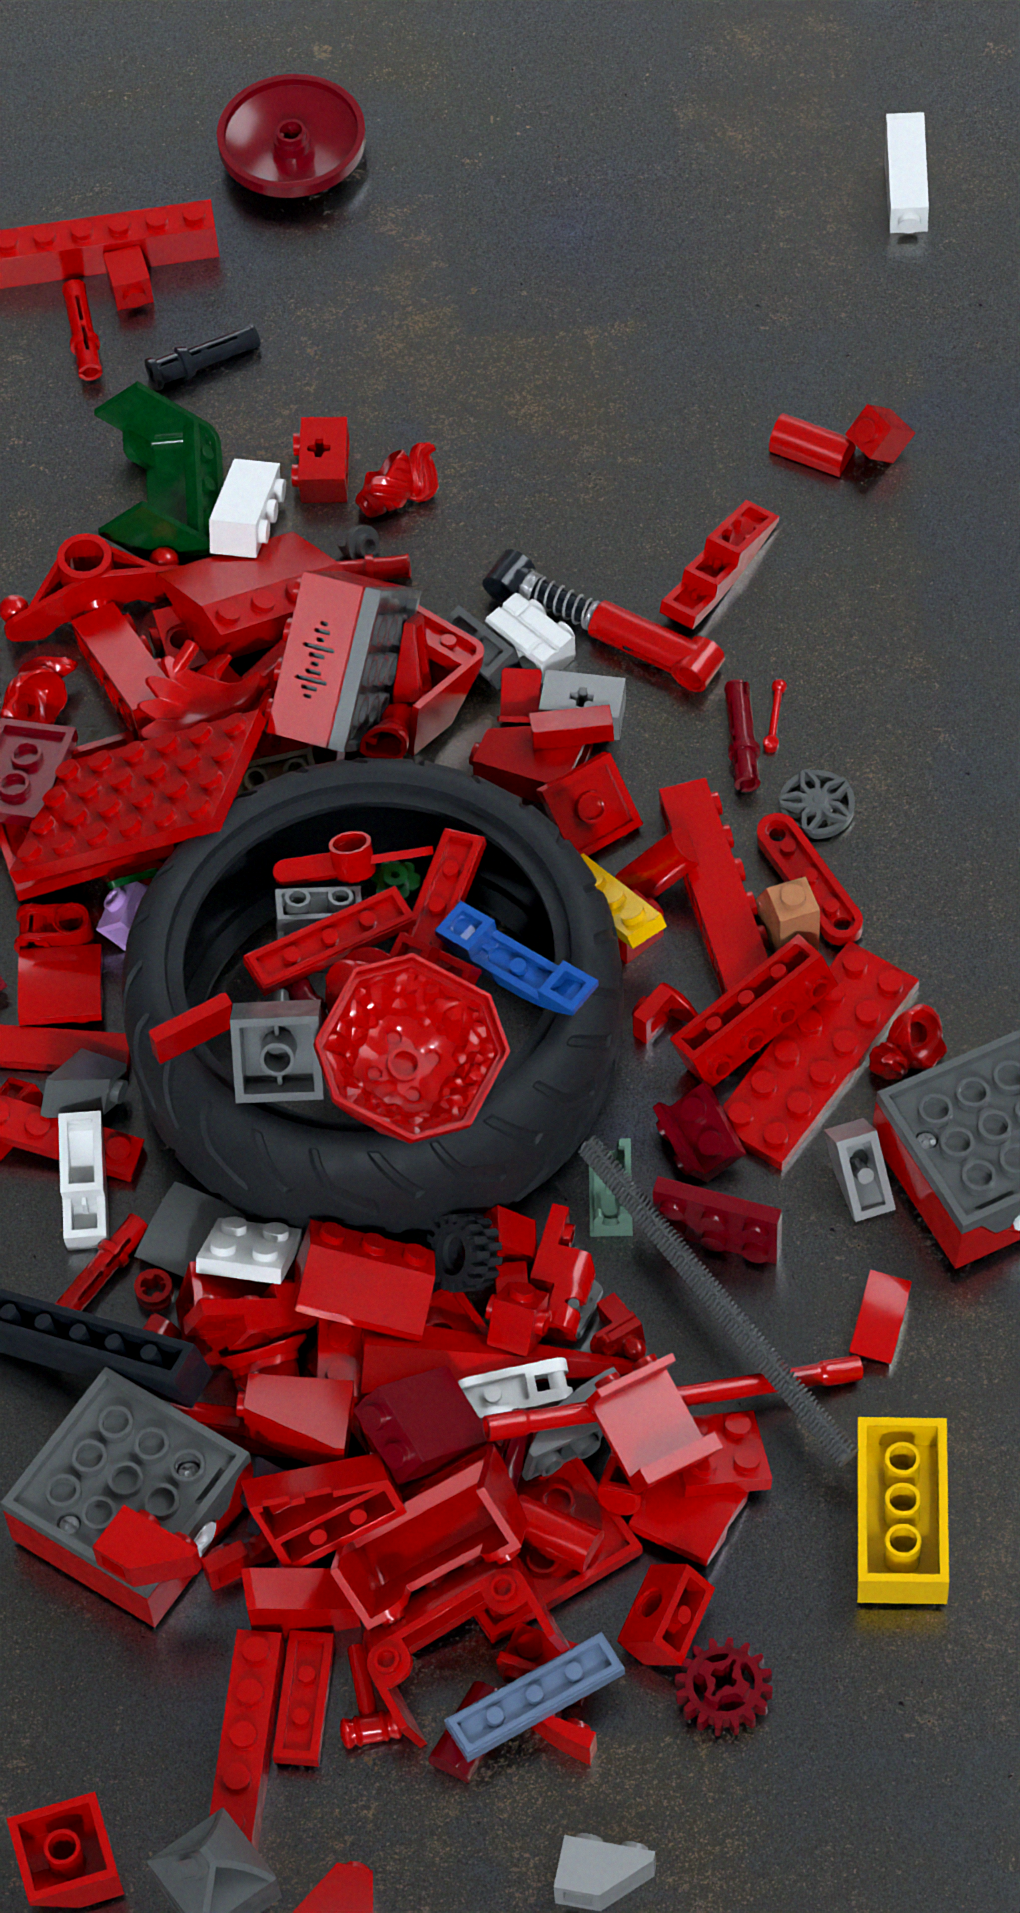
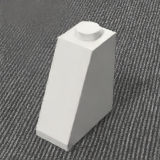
[884,112,929,233]

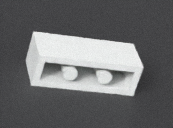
[209,459,286,558]

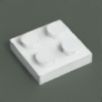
[196,1217,302,1284]

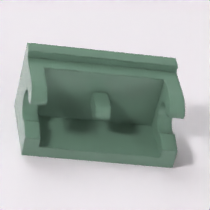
[589,1138,633,1237]

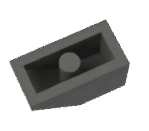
[40,1048,128,1118]

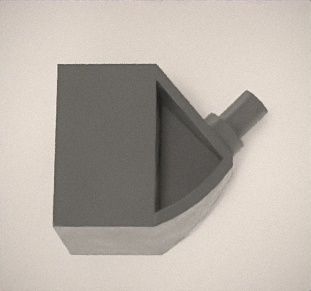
[230,989,326,1103]
[147,1807,282,1913]

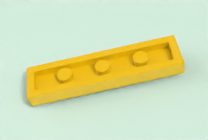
[581,853,667,949]

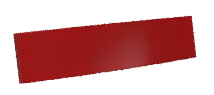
[659,500,779,629]

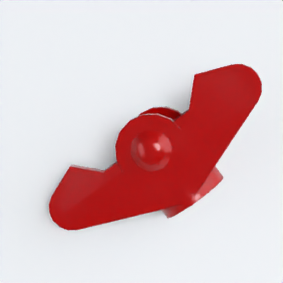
[0,533,181,642]

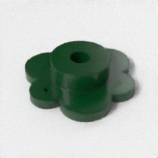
[372,860,421,900]

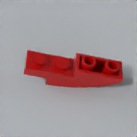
[182,1279,319,1350]

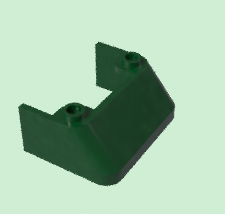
[94,381,223,560]

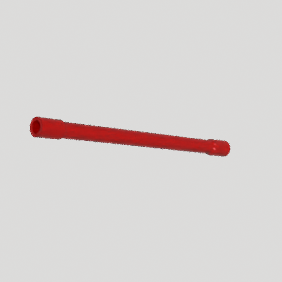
[482,1355,863,1442]

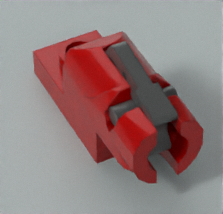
[530,1203,603,1345]

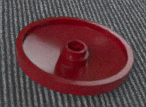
[217,74,366,198]

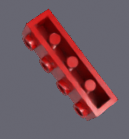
[670,934,838,1088]

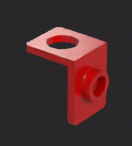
[497,668,542,723]

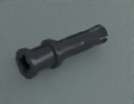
[144,324,261,391]

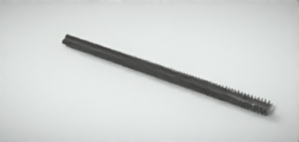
[578,1135,859,1467]

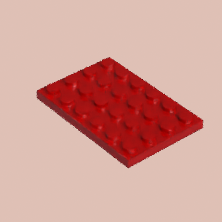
[9,709,267,884]

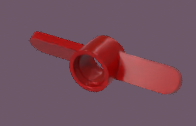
[273,831,434,886]

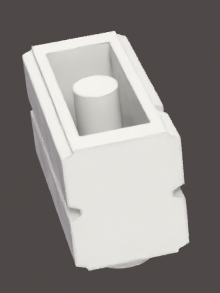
[484,593,576,684]

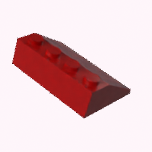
[156,531,345,661]

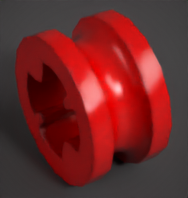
[134,1268,174,1312]

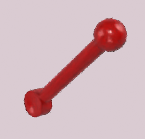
[763,679,787,753]

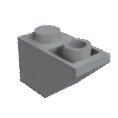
[554,1833,656,1911]

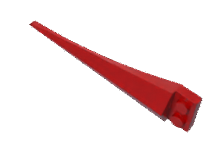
[315,1317,637,1405]

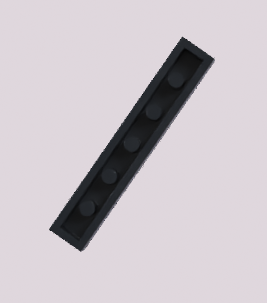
[0,1288,213,1409]

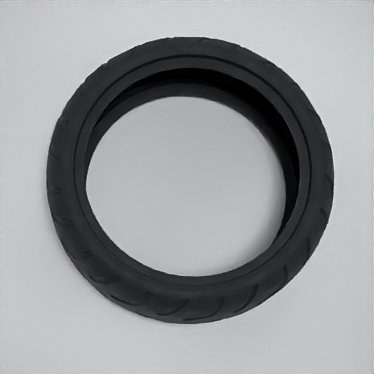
[122,758,624,1243]

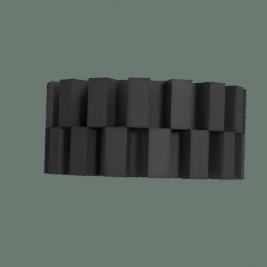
[426,1213,503,1293]

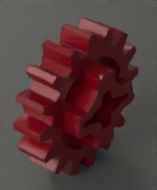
[675,1637,773,1736]

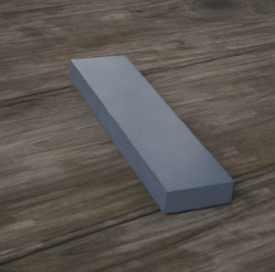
[444,1632,625,1762]

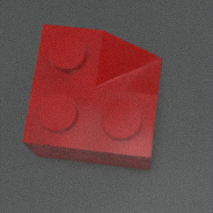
[6,1791,124,1908]

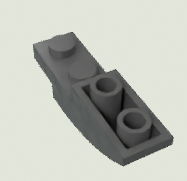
[521,1367,621,1481]

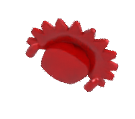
[137,640,282,761]

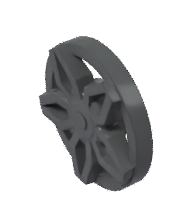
[779,769,855,839]

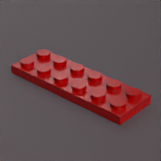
[722,940,919,1171]

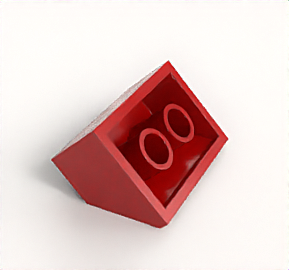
[294,1219,435,1342]

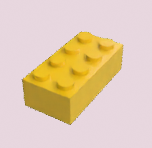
[857,1417,949,1604]

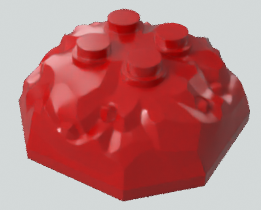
[313,953,510,1144]

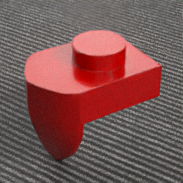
[632,982,699,1044]

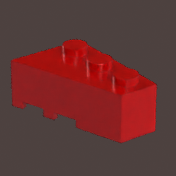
[241,1452,408,1568]

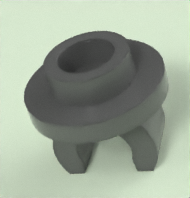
[336,525,380,560]

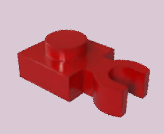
[201,1531,277,1591]

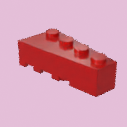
[71,602,166,742]

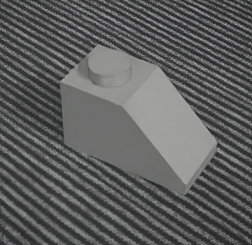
[824,1118,896,1222]

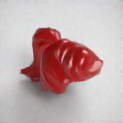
[355,442,439,518]
[0,656,78,725]
[869,1004,948,1080]

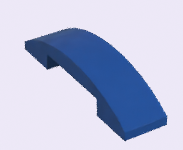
[434,901,599,1016]

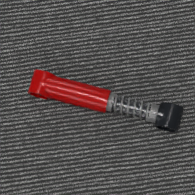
[482,549,725,692]

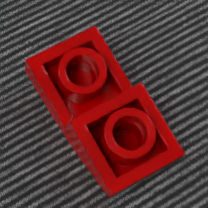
[848,1270,912,1364]
[532,1710,597,1765]

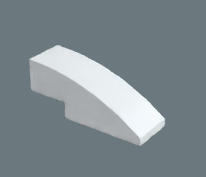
[58,1111,110,1251]

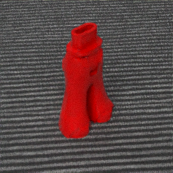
[359,702,416,759]

